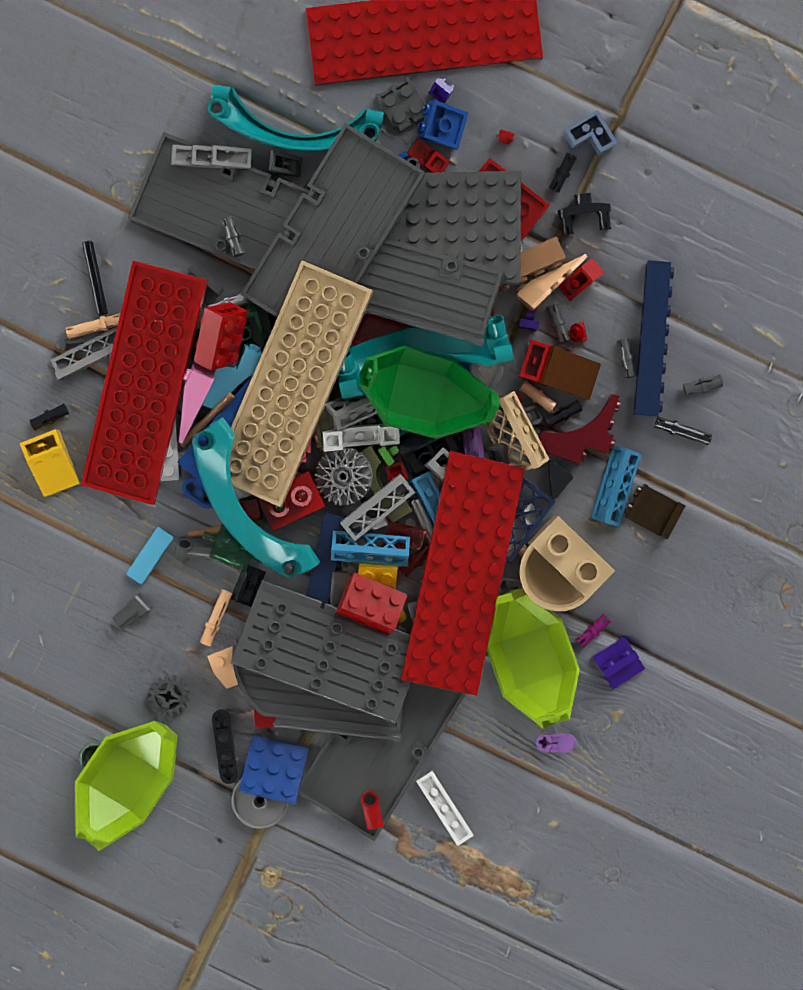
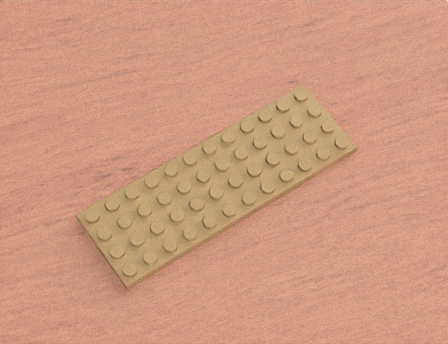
[230,261,374,507]

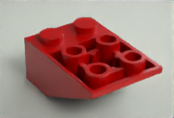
[518,339,572,395]

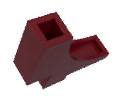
[538,394,621,464]

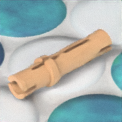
[66,313,120,339]
[199,589,233,647]

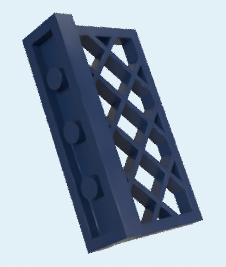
[506,477,556,564]

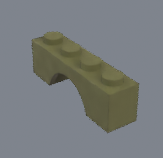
[360,444,413,523]

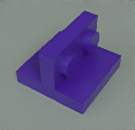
[592,636,645,689]

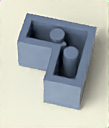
[563,110,617,156]

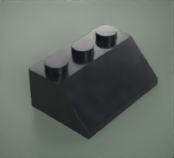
[396,432,464,479]

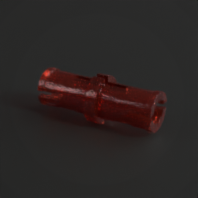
[399,542,429,577]

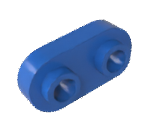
[182,478,212,509]

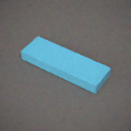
[126,526,174,585]

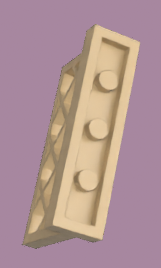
[483,391,550,471]

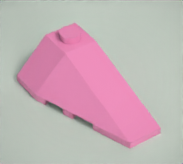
[179,363,215,444]

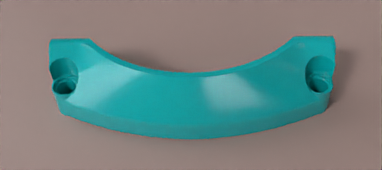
[208,84,384,152]
[339,315,514,400]
[192,417,320,578]

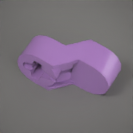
[536,733,577,753]

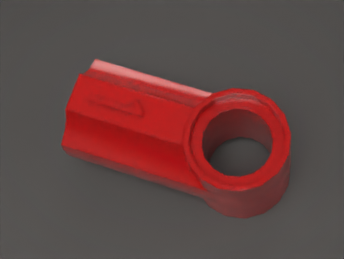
[361,790,384,830]

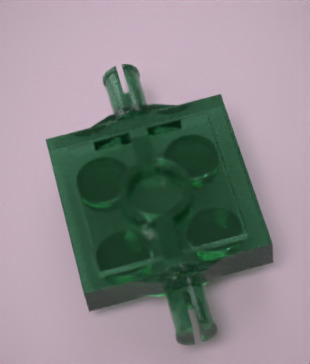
[202,523,262,572]

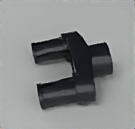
[557,193,612,235]

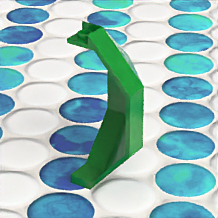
[359,346,500,439]

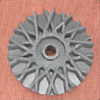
[314,447,373,505]
[231,778,289,829]

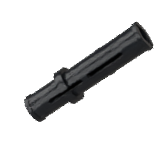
[654,416,712,445]

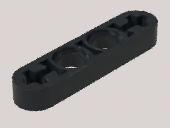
[212,709,238,784]

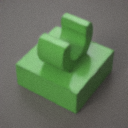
[378,445,400,466]

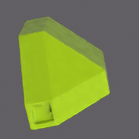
[487,588,580,729]
[75,721,178,851]

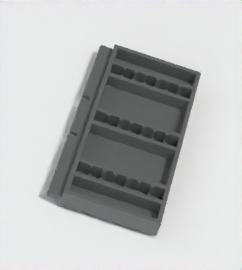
[231,580,411,724]

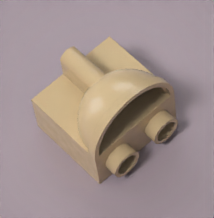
[519,515,615,611]

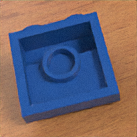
[417,100,468,150]

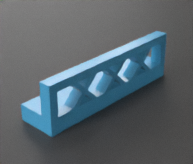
[591,446,642,527]
[408,471,440,525]
[331,530,410,567]

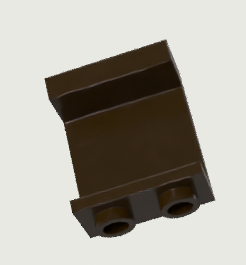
[624,484,686,539]

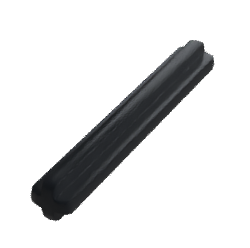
[82,240,108,316]

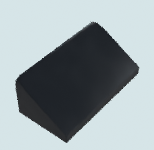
[231,563,266,607]

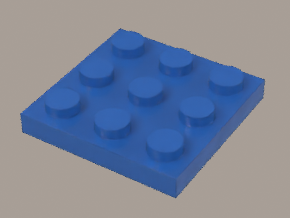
[239,735,309,805]

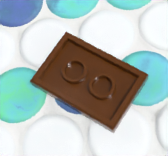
[540,346,601,400]

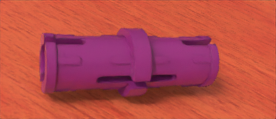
[575,614,611,649]

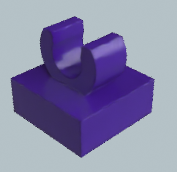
[428,78,454,104]
[518,310,539,331]

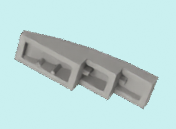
[171,145,252,169]

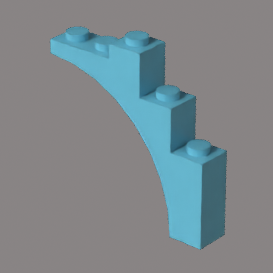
[202,330,272,409]

